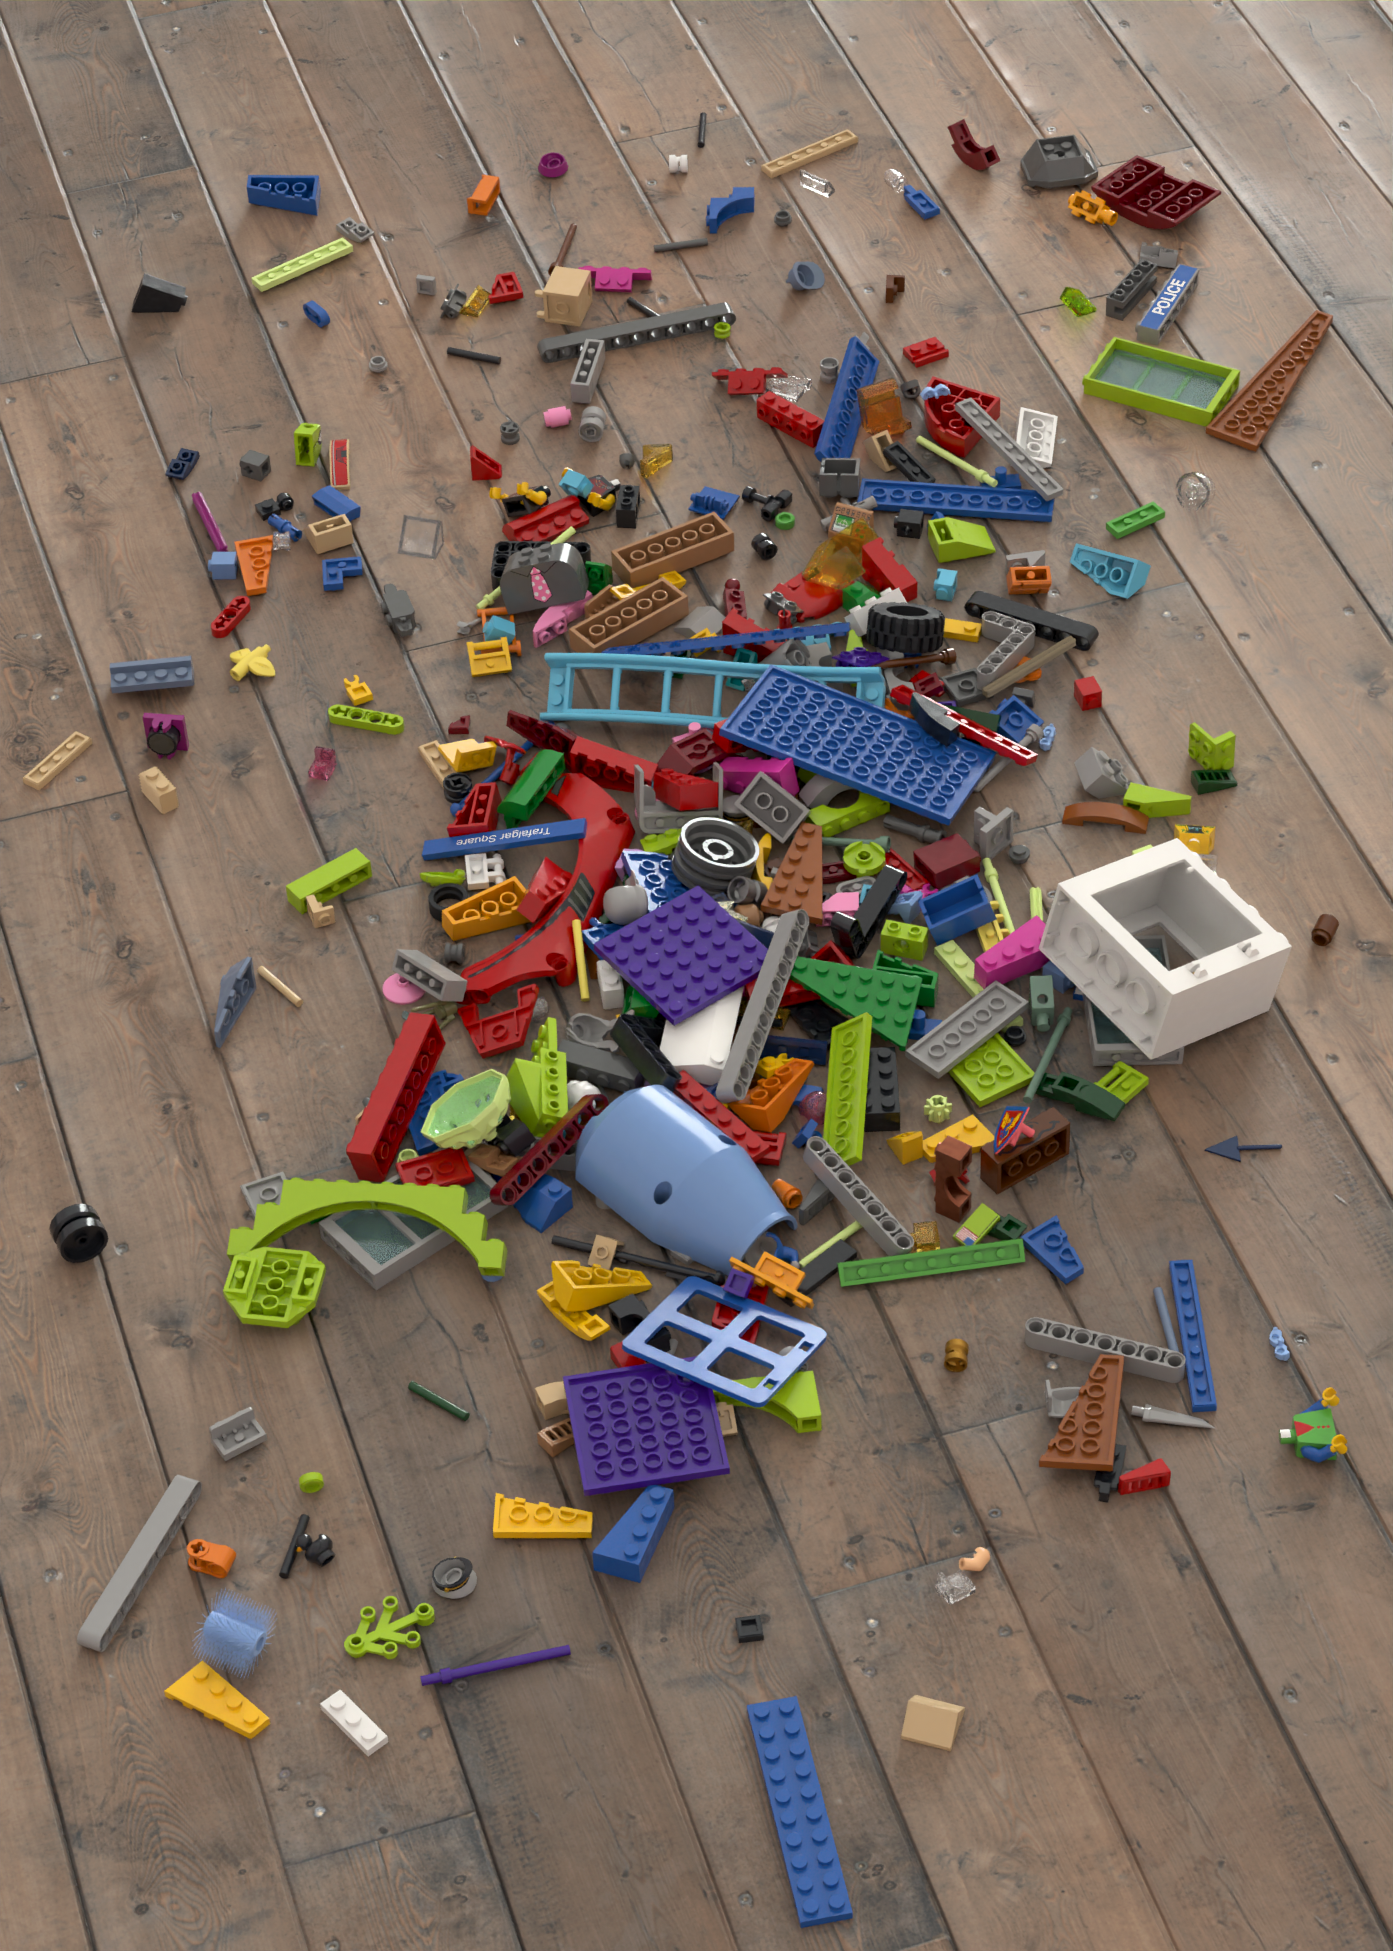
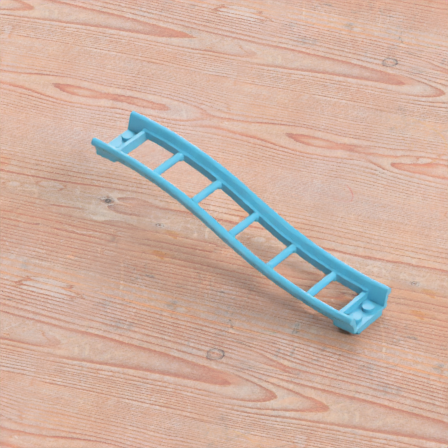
[540,653,886,729]

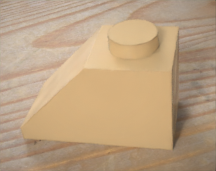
[862,430,897,472]

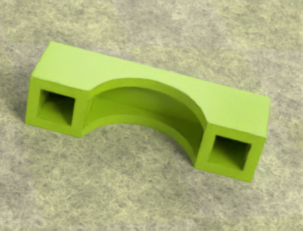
[805,791,890,837]

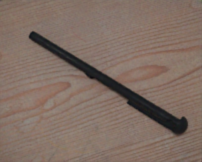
[552,1235,726,1287]

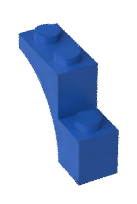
[706,187,755,234]

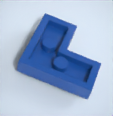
[322,556,363,591]

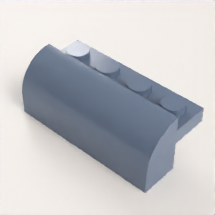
[110,655,195,693]

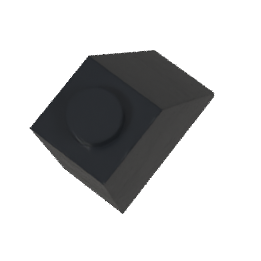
[131,273,188,313]

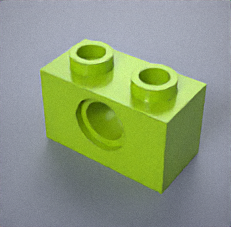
[880,919,928,961]

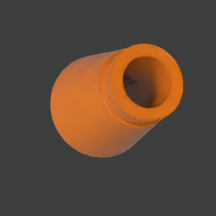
[772,1179,803,1209]

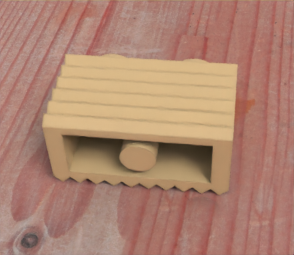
[139,767,179,814]

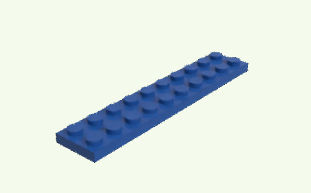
[814,336,879,462]
[857,478,1055,522]
[747,1696,853,1928]

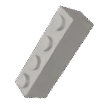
[570,339,605,404]
[392,949,468,1002]

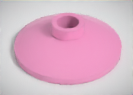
[383,973,426,1005]

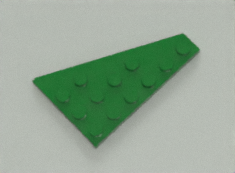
[789,956,922,1052]

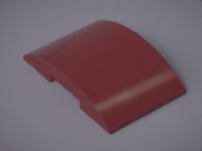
[1091,155,1221,229]

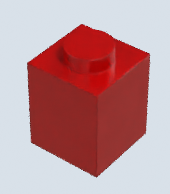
[1074,676,1102,711]

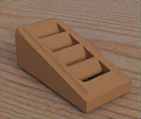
[537,1418,574,1457]

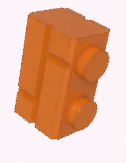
[1006,566,1052,595]

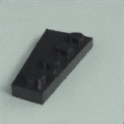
[783,999,849,1051]

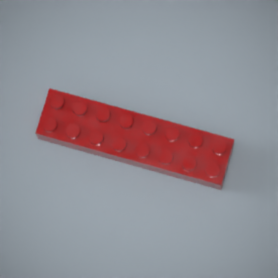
[346,1012,446,1183]

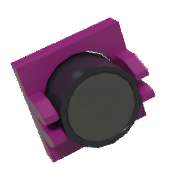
[143,713,189,759]

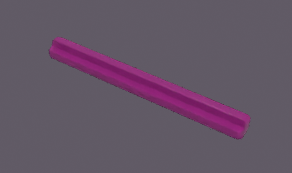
[192,492,228,552]

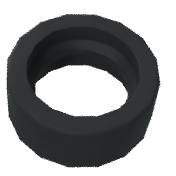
[428,883,468,922]

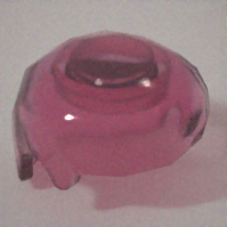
[799,1091,827,1125]

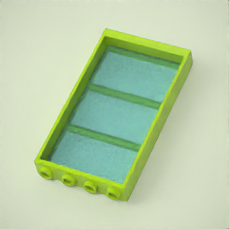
[1082,337,1240,427]

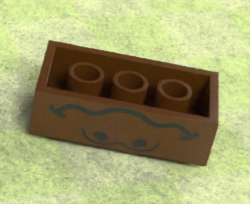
[980,1107,1070,1195]

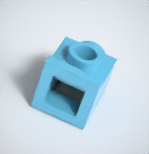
[558,469,594,498]
[933,568,957,601]

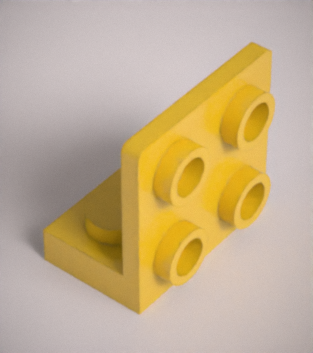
[438,739,497,772]

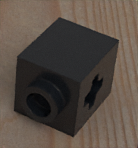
[894,509,924,539]

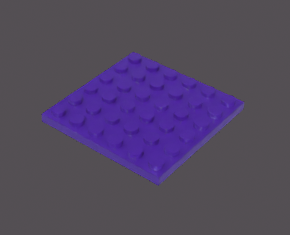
[594,885,768,1026]
[563,1356,730,1496]

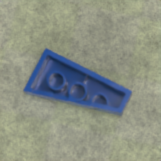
[592,1485,674,1583]

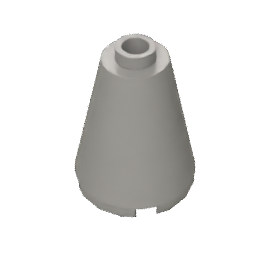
[758,639,812,666]

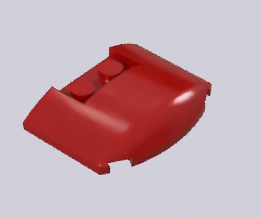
[766,562,855,623]

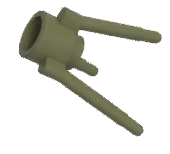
[411,1000,458,1030]

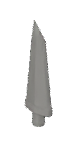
[1131,1404,1215,1428]

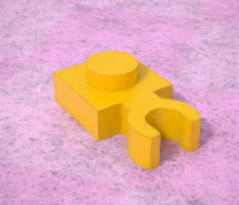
[344,675,373,706]
[755,1053,794,1079]

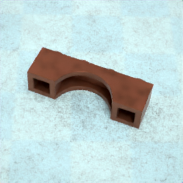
[934,1136,972,1223]

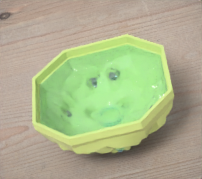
[421,1069,511,1150]

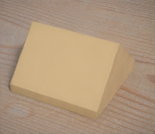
[901,1695,965,1751]

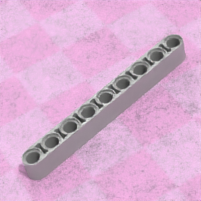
[77,1475,202,1652]

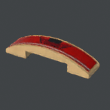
[329,439,350,490]

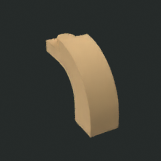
[535,1381,569,1420]

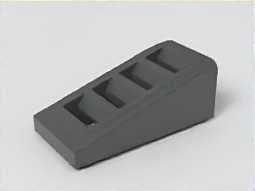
[799,1178,835,1226]

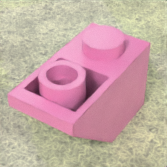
[816,892,859,927]

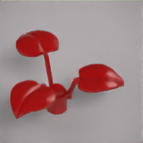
[484,735,572,786]

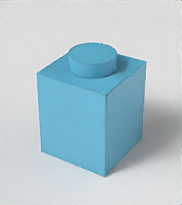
[483,615,515,645]

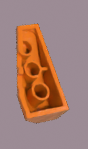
[729,1058,814,1132]

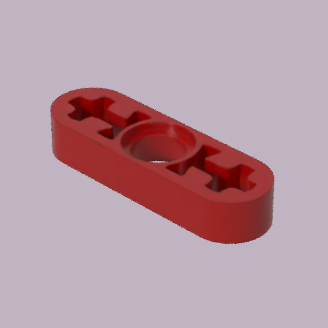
[211,596,251,638]

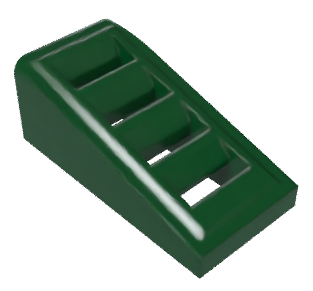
[1191,770,1238,795]

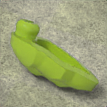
[419,869,466,887]

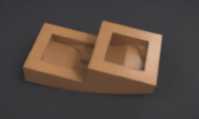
[467,1144,519,1177]

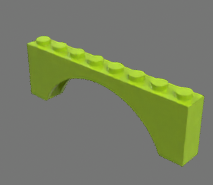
[713,1371,822,1433]

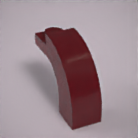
[947,119,1001,170]

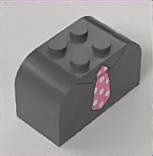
[500,543,589,615]

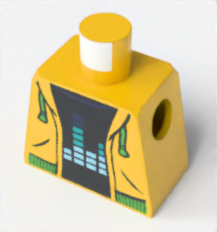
[1174,824,1215,855]

